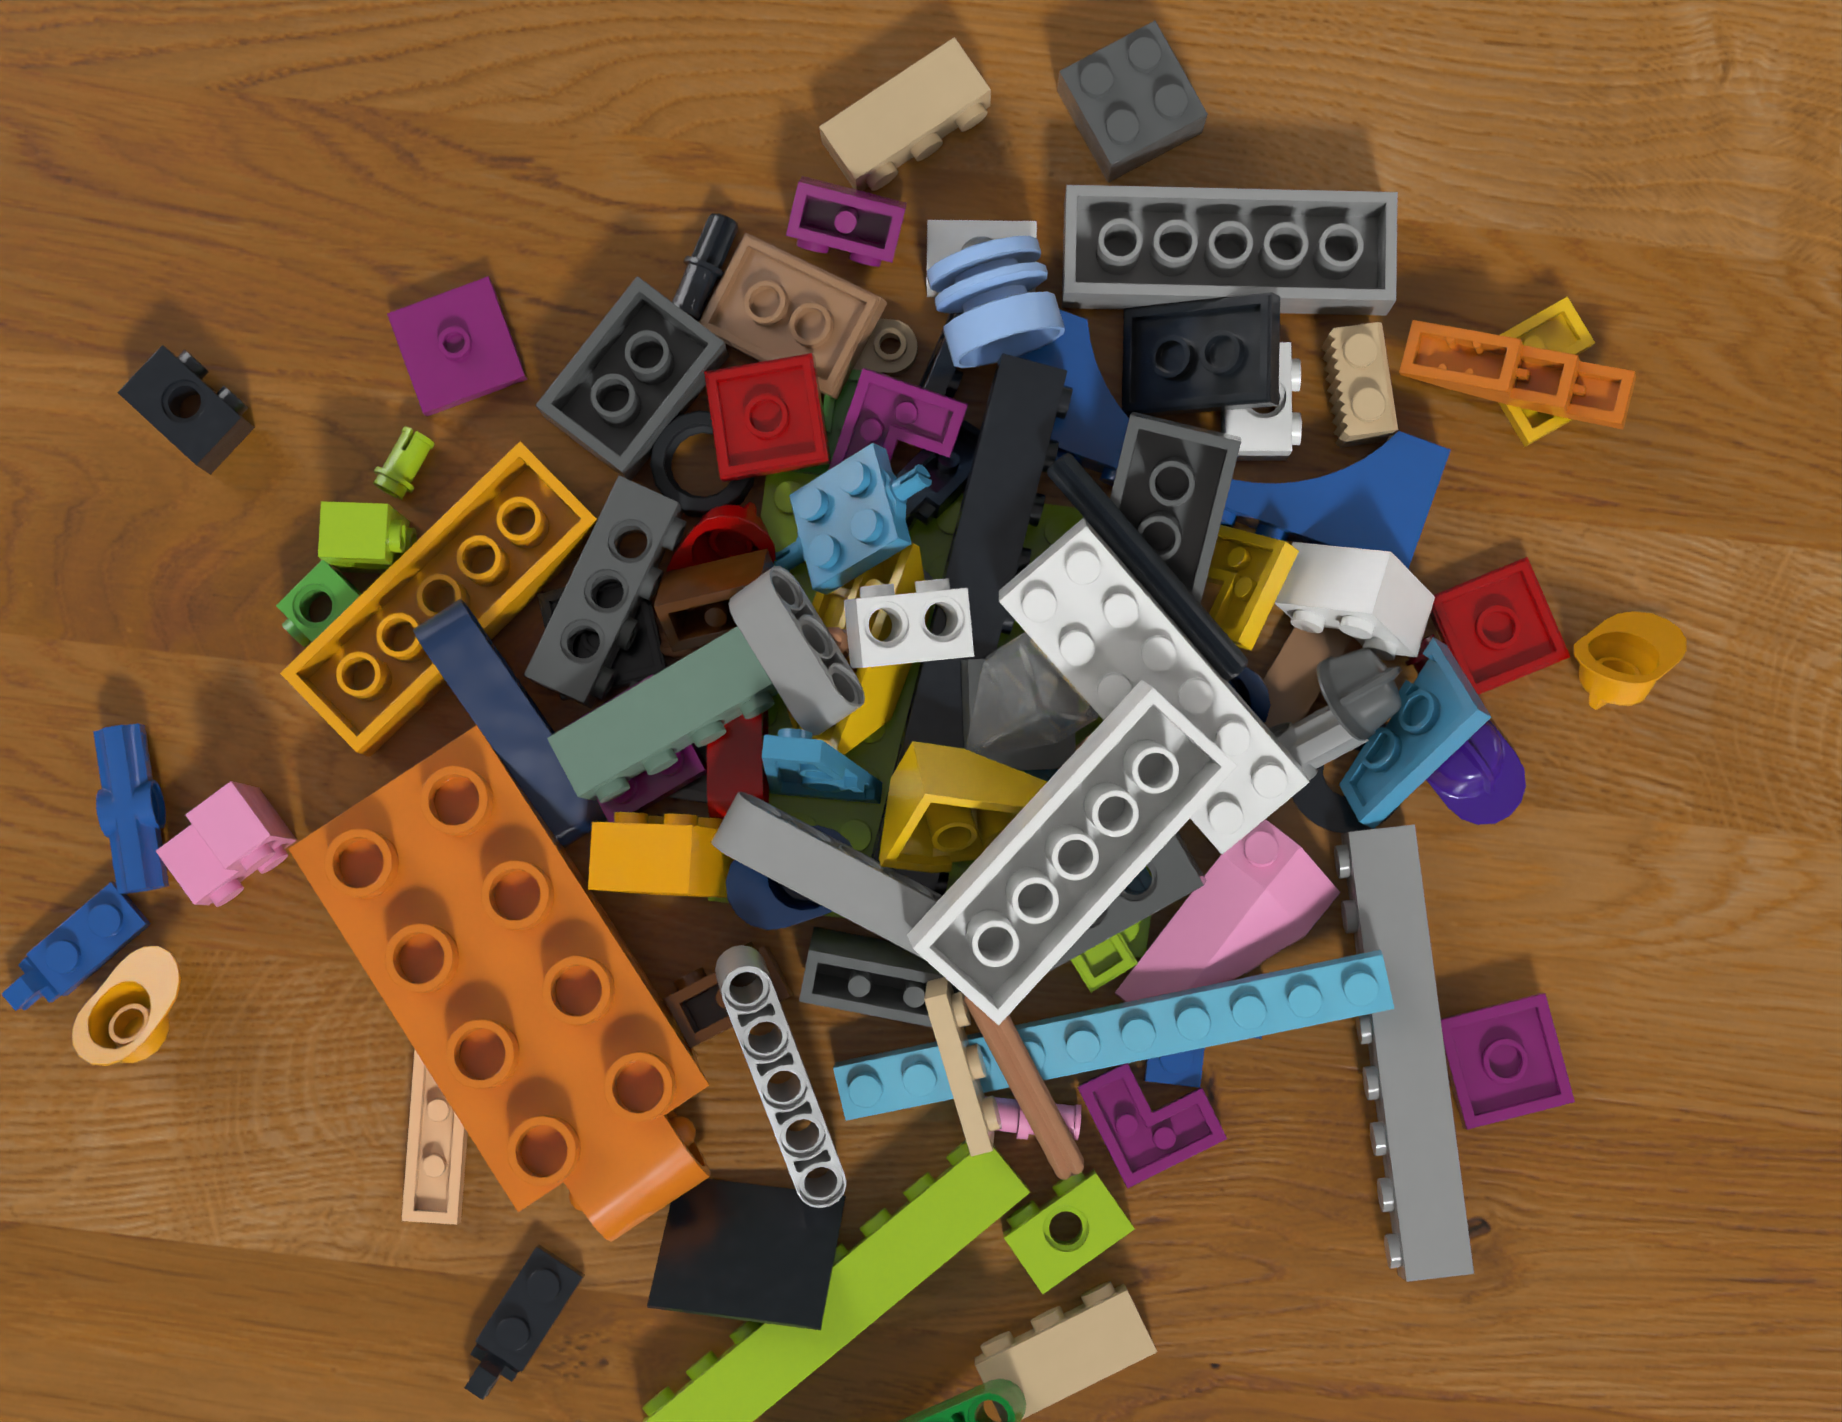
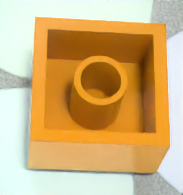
[588,812,734,898]

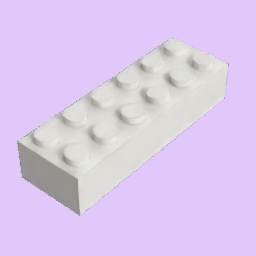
[999,518,1309,855]
[907,680,1238,1025]

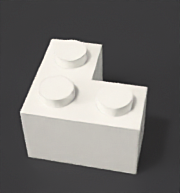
[1275,542,1435,661]

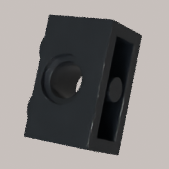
[117,345,255,475]

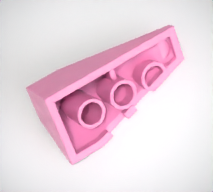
[1115,819,1340,1002]

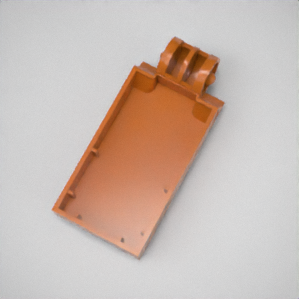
[288,725,711,1242]

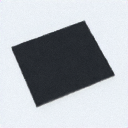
[647,1178,846,1330]

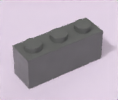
[799,926,966,1028]

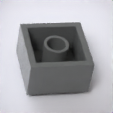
[1057,21,1208,183]

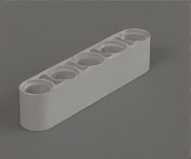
[711,792,943,959]
[715,945,846,1208]

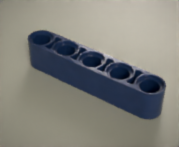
[413,598,607,848]

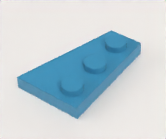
[1339,637,1491,829]
[762,728,883,804]

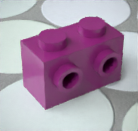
[786,176,907,267]

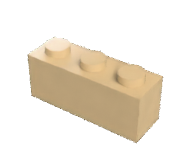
[819,37,991,191]
[975,1281,1157,1422]

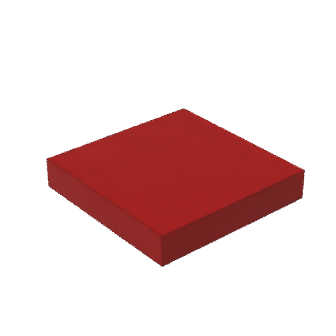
[704,353,831,482]
[1430,557,1571,695]

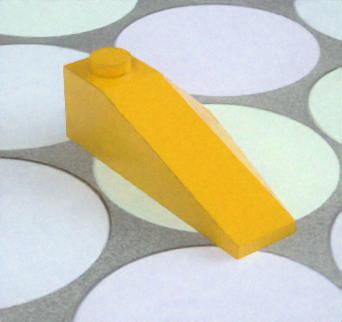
[879,741,1048,873]

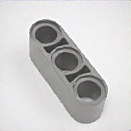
[729,566,865,735]

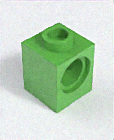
[276,560,362,647]

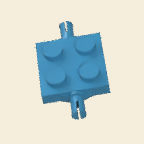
[774,443,932,595]

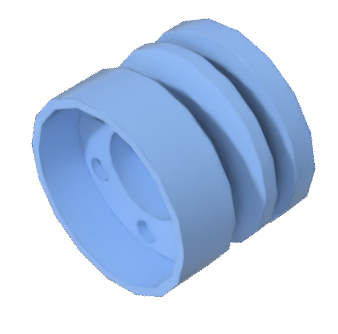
[927,236,1065,368]

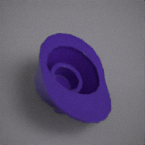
[1426,720,1526,825]

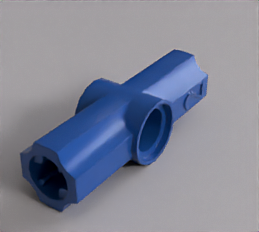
[93,723,169,894]

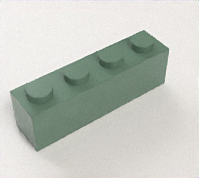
[547,626,778,803]

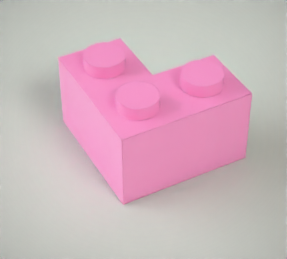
[156,781,297,907]

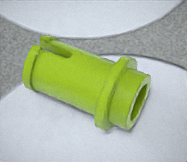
[373,426,435,500]

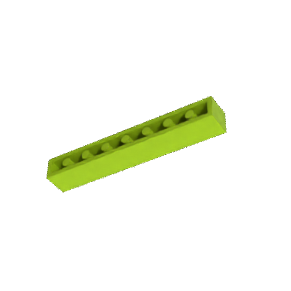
[642,1140,1030,1422]

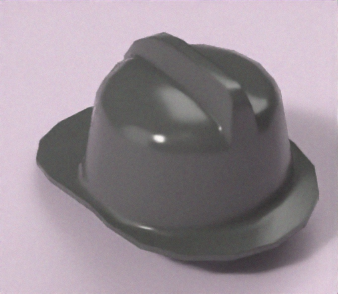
[1317,648,1402,741]

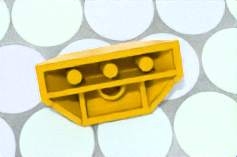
[787,543,930,755]

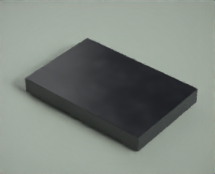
[1122,292,1280,418]

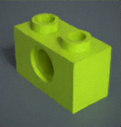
[318,501,417,574]
[1003,1169,1135,1294]

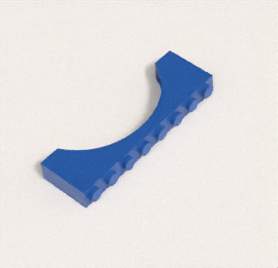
[1018,310,1451,569]

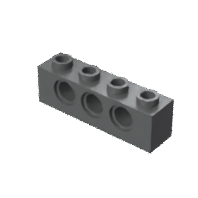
[524,476,687,708]
[1048,831,1207,972]

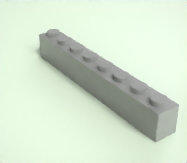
[1334,824,1474,1282]

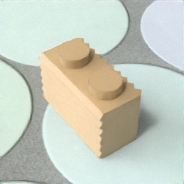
[1321,322,1398,448]

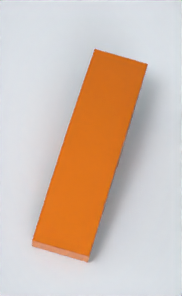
[1399,320,1636,430]

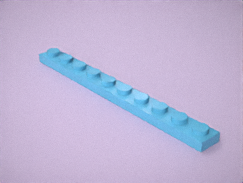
[833,950,1395,1121]

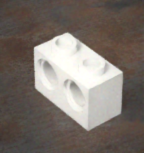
[844,578,974,668]

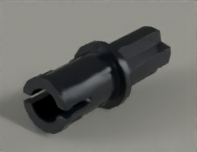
[672,213,738,322]

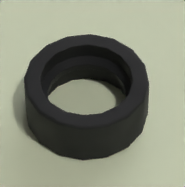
[650,410,755,518]

